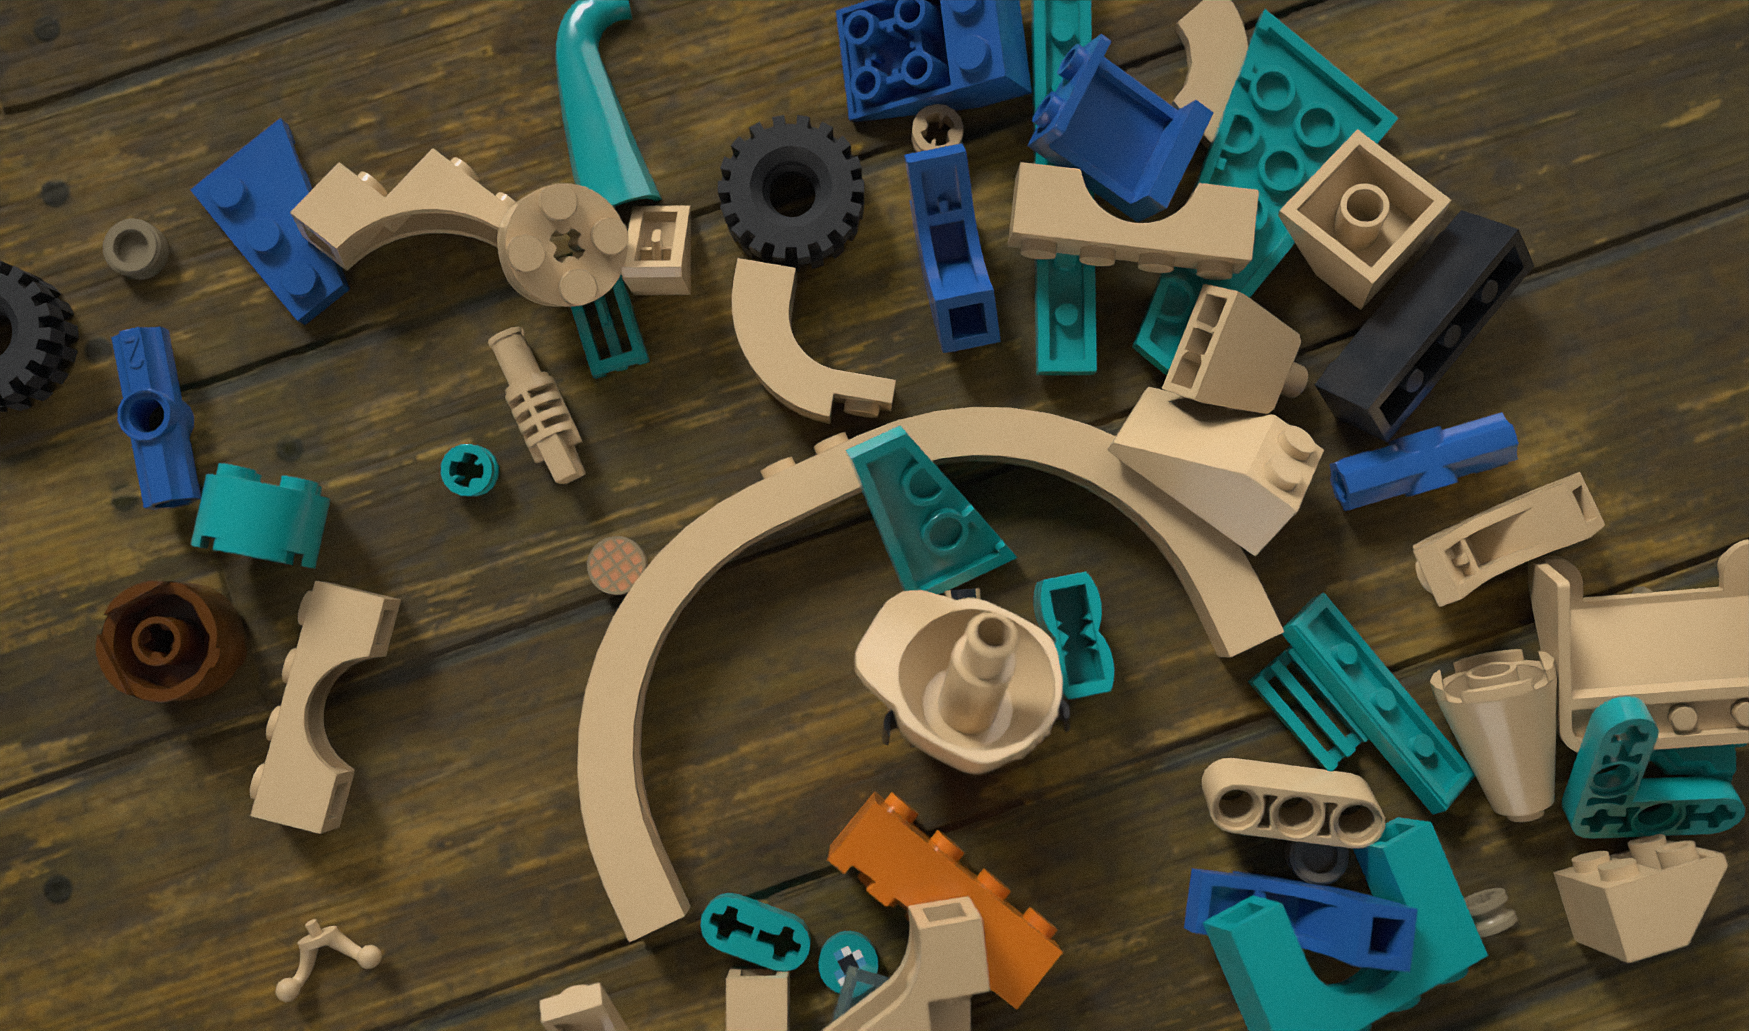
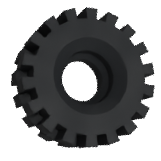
[718,115,864,272]
[0,261,79,412]

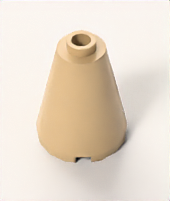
[1430,649,1557,822]

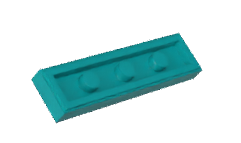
[1281,592,1475,815]

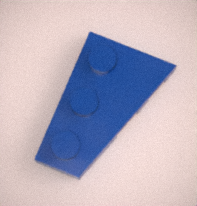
[190,118,350,325]

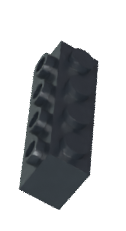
[1314,210,1535,442]

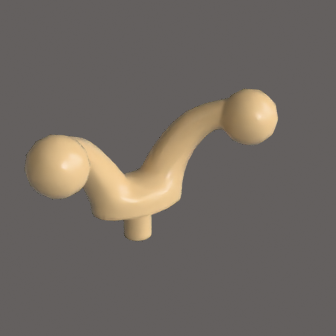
[275,919,382,1002]

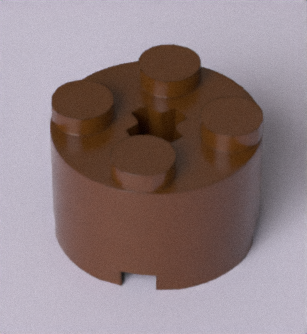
[95,581,247,702]

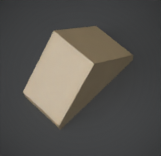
[621,206,691,295]

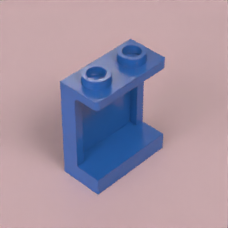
[1027,34,1214,222]

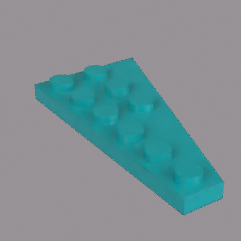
[1132,9,1398,376]

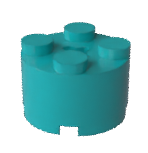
[190,463,331,569]

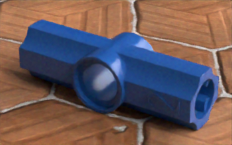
[111,326,201,510]
[1330,412,1519,511]

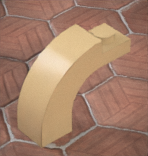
[732,258,896,424]
[1413,472,1605,607]

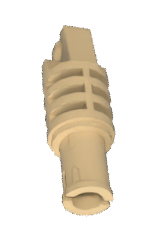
[488,326,586,484]

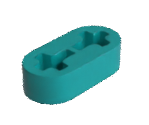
[700,892,811,972]

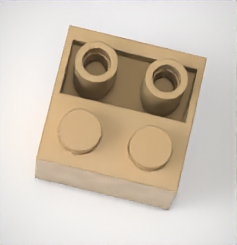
[1553,834,1728,963]

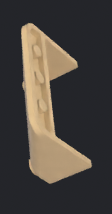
[1528,539,1749,752]

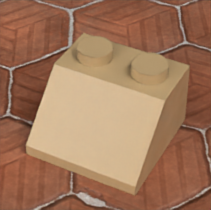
[1278,129,1451,310]

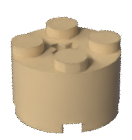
[497,183,629,307]

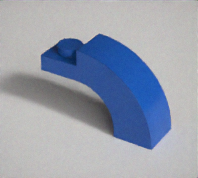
[904,143,1001,353]

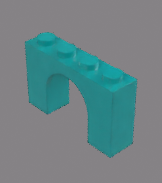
[1202,817,1488,1031]

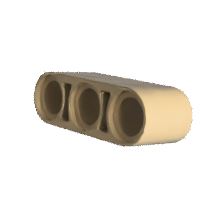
[1202,758,1385,848]

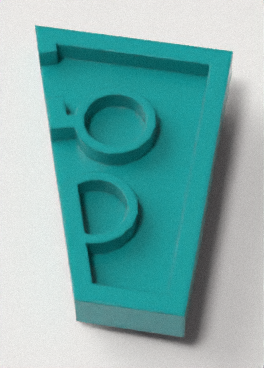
[845,425,1018,595]

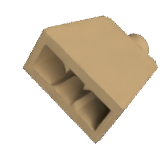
[1162,284,1308,414]

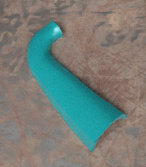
[555,0,662,207]

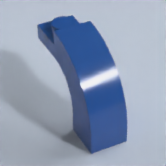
[1184,868,1418,972]

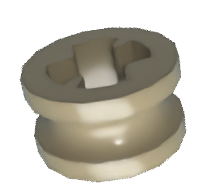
[1464,888,1518,938]

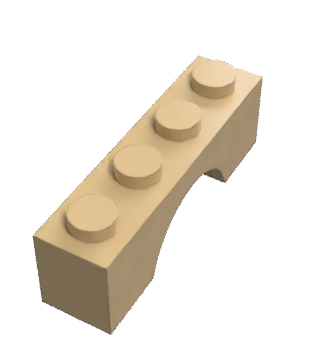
[1008,162,1259,280]
[250,581,401,834]

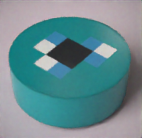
[819,931,878,995]

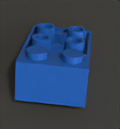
[836,0,1032,122]

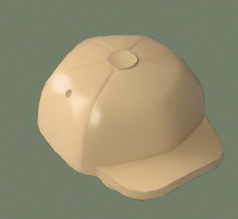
[854,590,1063,774]

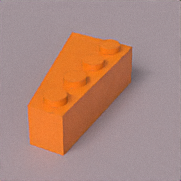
[828,791,1063,1010]

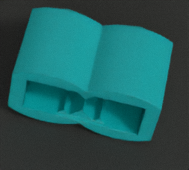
[1033,571,1114,699]

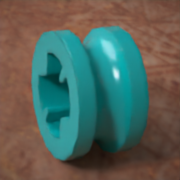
[441,444,499,496]

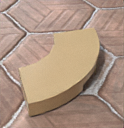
[1171,0,1248,149]

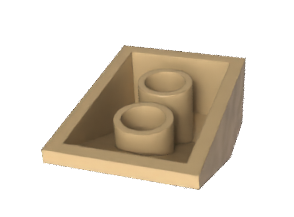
[1107,387,1324,556]

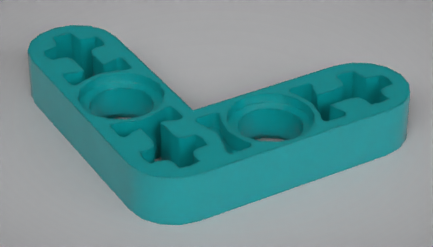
[1561,696,1746,839]

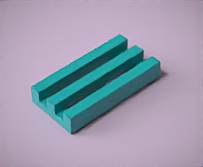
[570,273,650,379]
[1248,645,1369,771]

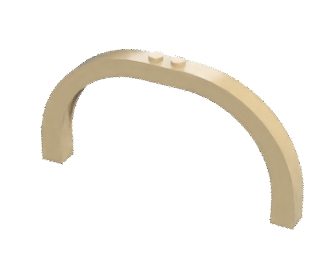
[577,407,1284,942]

